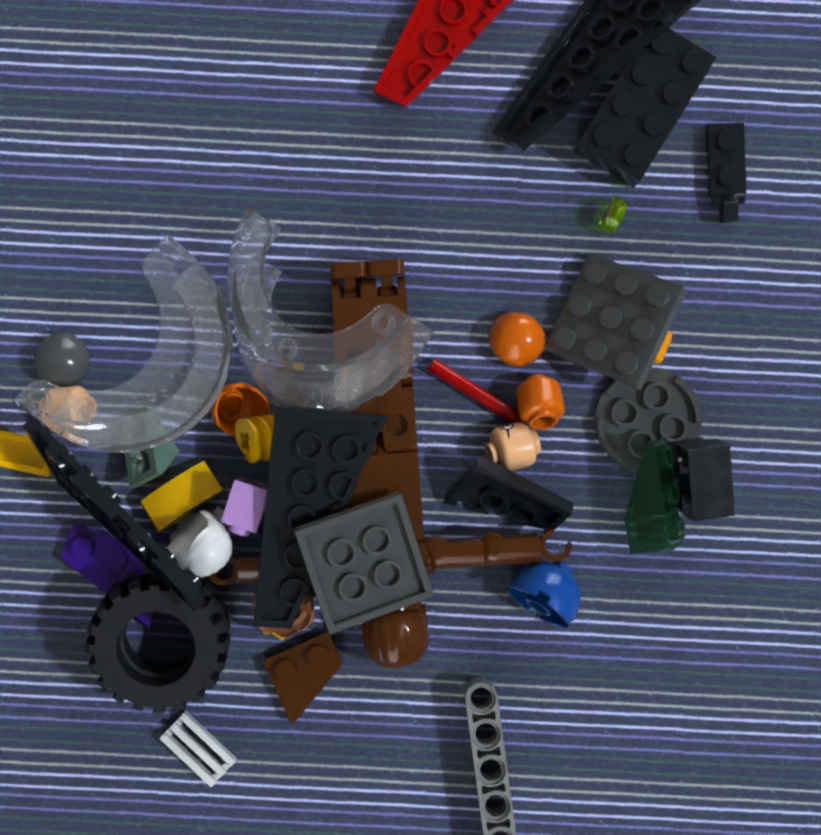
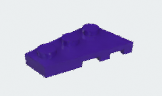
[61,523,157,628]

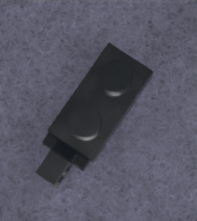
[706,123,746,223]

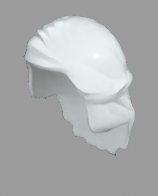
[166,510,233,578]

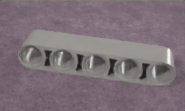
[464,676,516,835]

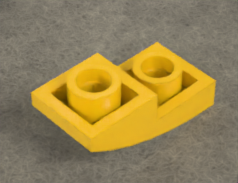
[140,461,223,533]

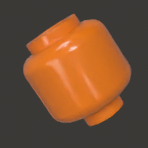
[515,374,565,430]

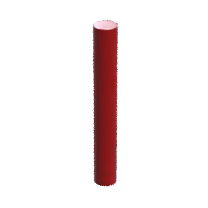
[428,359,522,423]

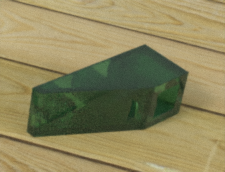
[624,437,685,554]

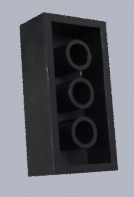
[574,28,717,188]

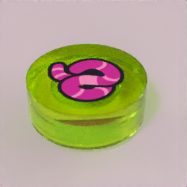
[598,196,627,234]

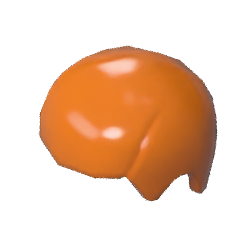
[488,311,545,367]
[210,382,270,437]

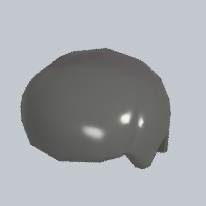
[34,332,90,388]

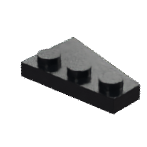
[444,456,574,529]

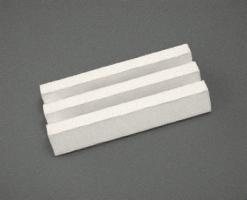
[159,710,237,787]

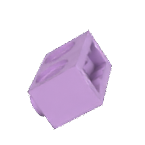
[221,477,267,537]

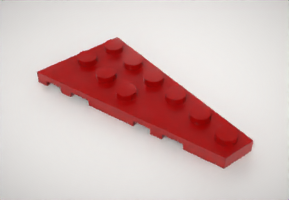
[374,0,514,109]

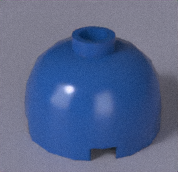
[508,561,581,629]

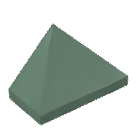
[120,409,180,488]

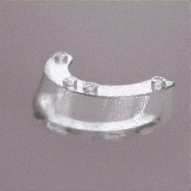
[227,207,434,411]
[12,234,233,453]

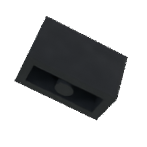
[672,439,735,521]

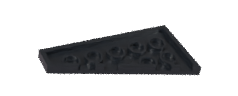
[492,0,701,152]
[253,404,388,629]
[22,416,206,612]

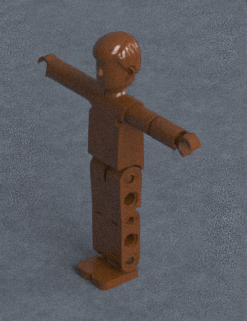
[208,259,572,669]

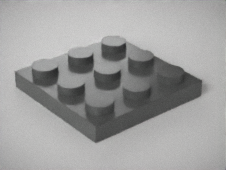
[544,253,687,390]
[293,491,434,635]

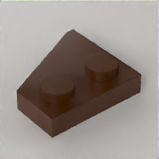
[263,630,343,723]

